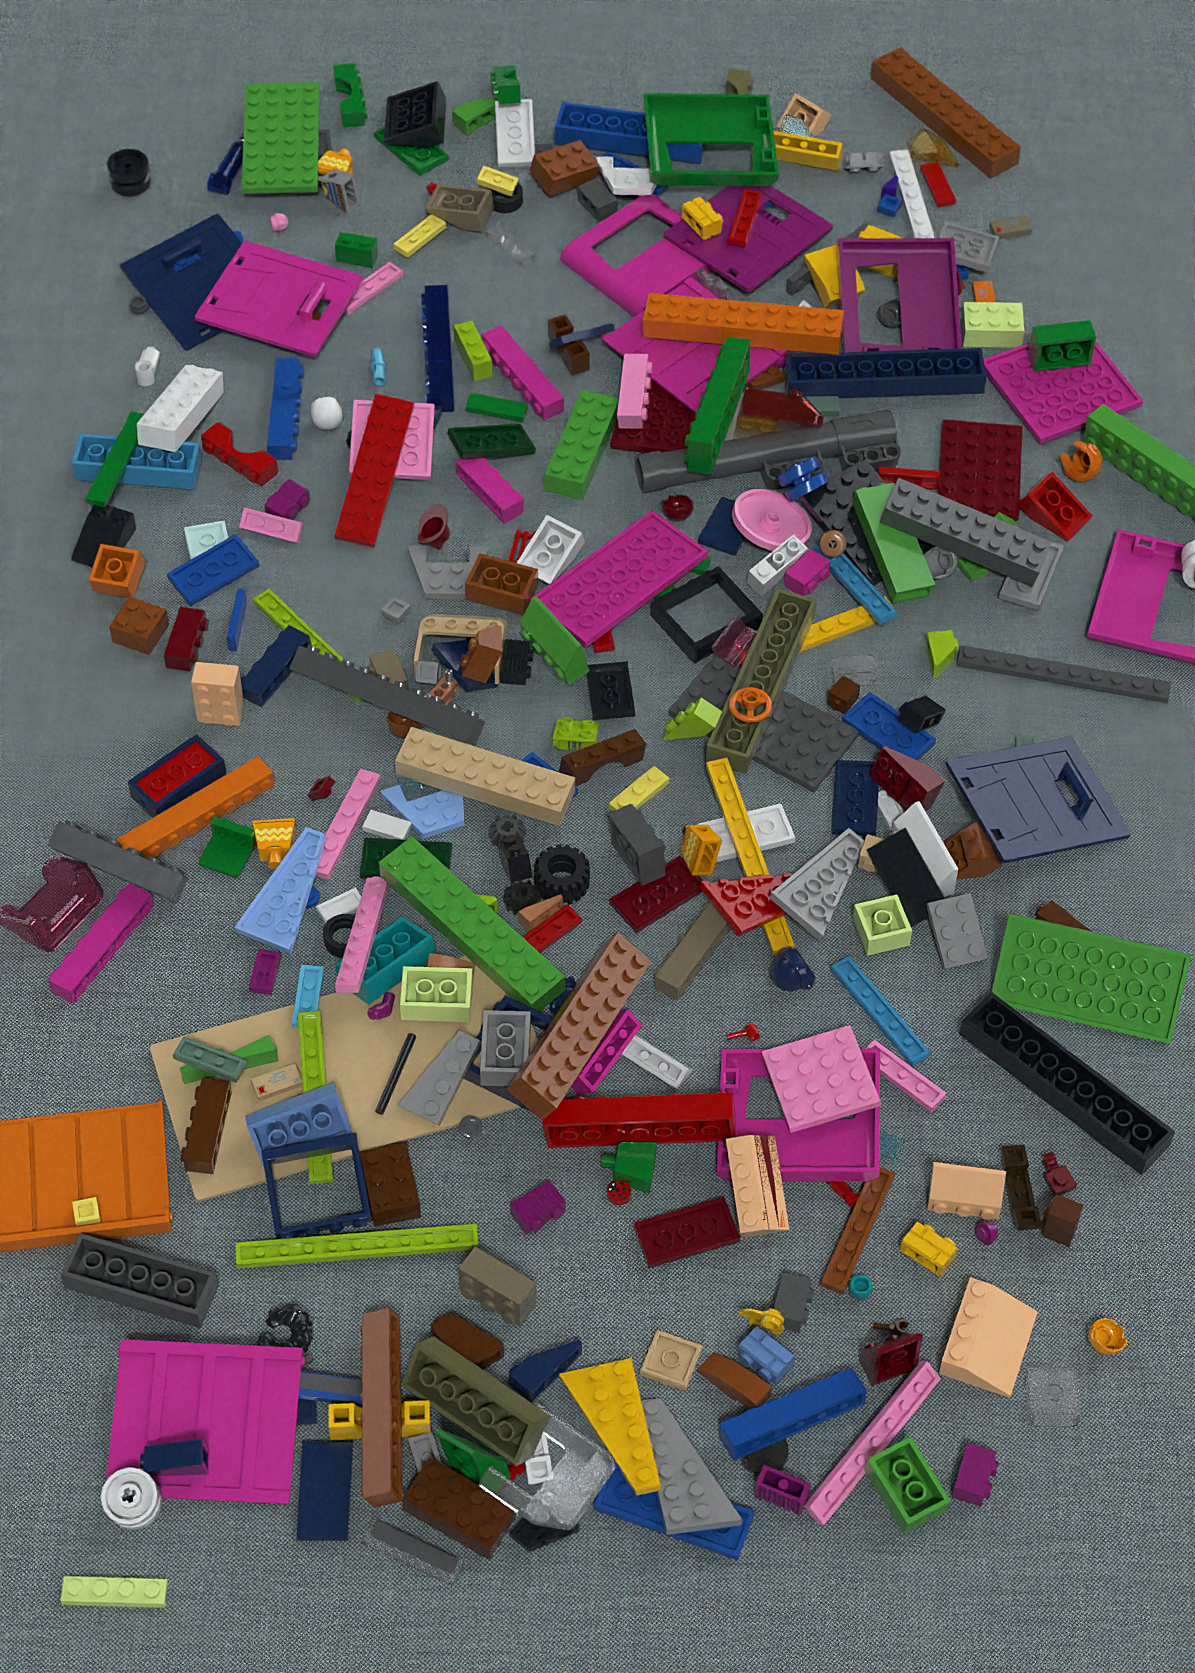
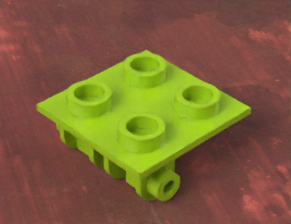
[553,718,600,751]

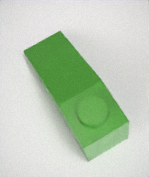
[452,97,498,136]

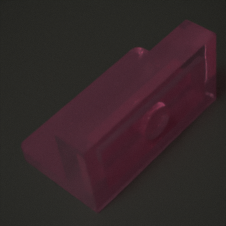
[711,616,757,667]

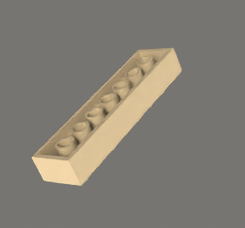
[395,727,575,826]

